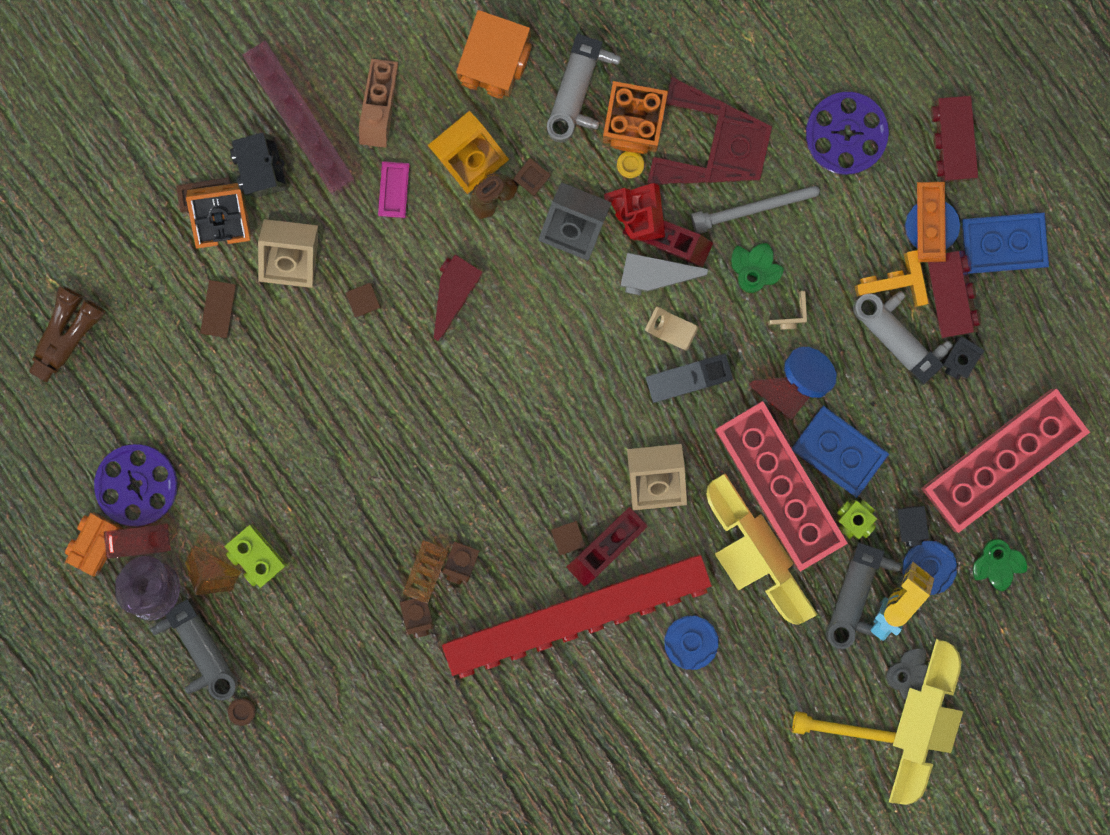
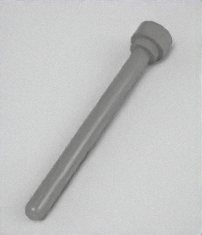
[691,186,820,234]

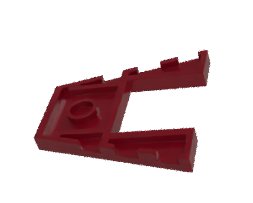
[647,77,772,185]

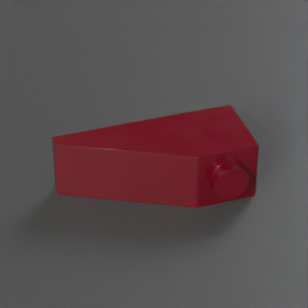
[622,221,713,268]
[434,255,484,342]
[566,507,648,587]

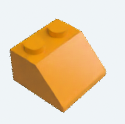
[428,111,509,194]

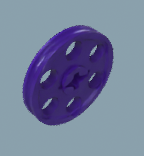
[806,92,889,175]
[94,444,178,526]

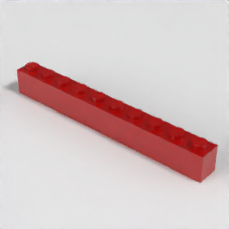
[442,554,712,678]

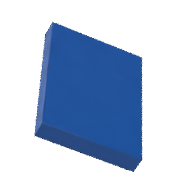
[961,213,1049,274]
[791,406,889,498]

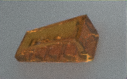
[403,540,448,604]

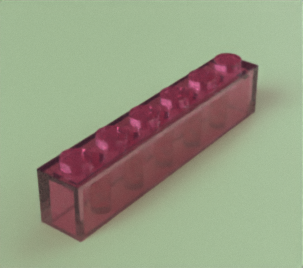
[242,41,357,197]

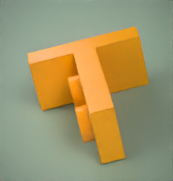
[855,250,929,307]

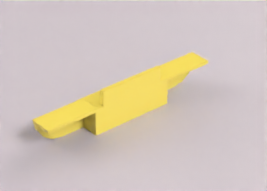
[706,473,817,625]
[889,639,963,805]

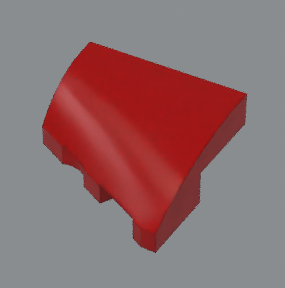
[604,183,665,241]

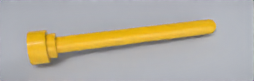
[792,711,896,743]

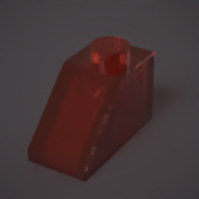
[748,377,810,420]
[104,524,171,559]

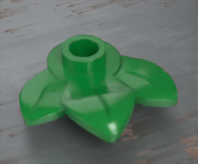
[731,243,784,293]
[973,539,1027,591]

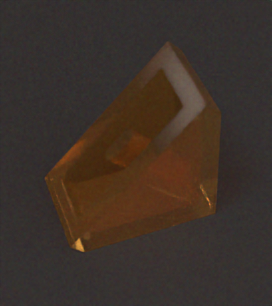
[185,545,241,595]

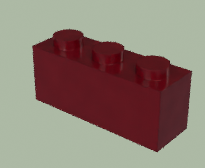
[931,96,978,183]
[928,251,981,338]

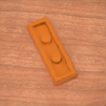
[917,182,946,262]

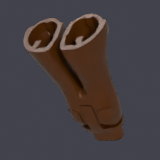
[470,173,518,219]
[29,285,106,382]

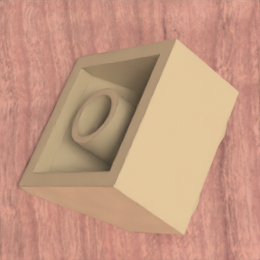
[258,219,318,288]
[627,444,687,510]

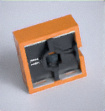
[186,183,251,249]

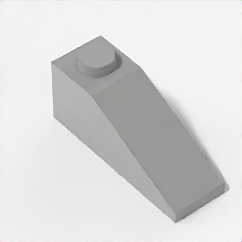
[620,253,708,296]

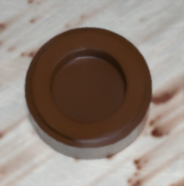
[228,698,256,726]

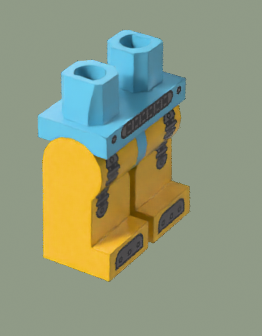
[871,562,935,641]

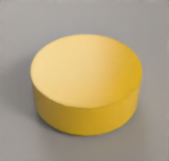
[617,151,644,179]

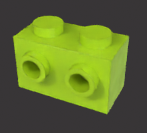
[224,524,288,588]

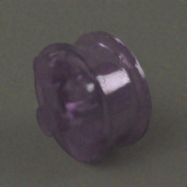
[115,556,180,621]

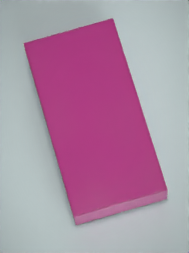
[378,161,410,219]

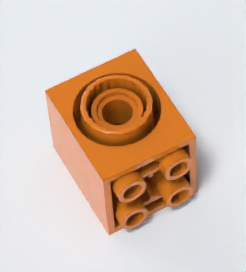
[456,10,532,99]
[603,81,668,154]

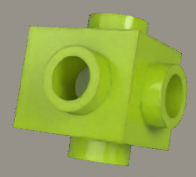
[836,500,877,539]

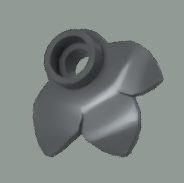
[886,648,928,700]

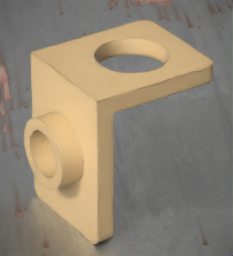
[768,291,807,330]
[645,306,698,351]

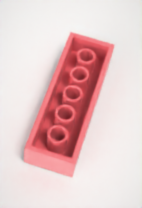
[921,388,1090,533]
[714,401,848,572]

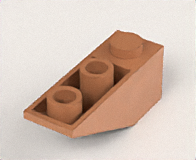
[359,59,398,148]

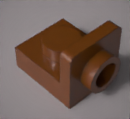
[442,541,480,585]
[399,595,434,638]

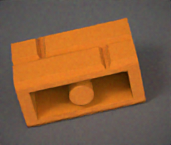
[65,512,123,577]

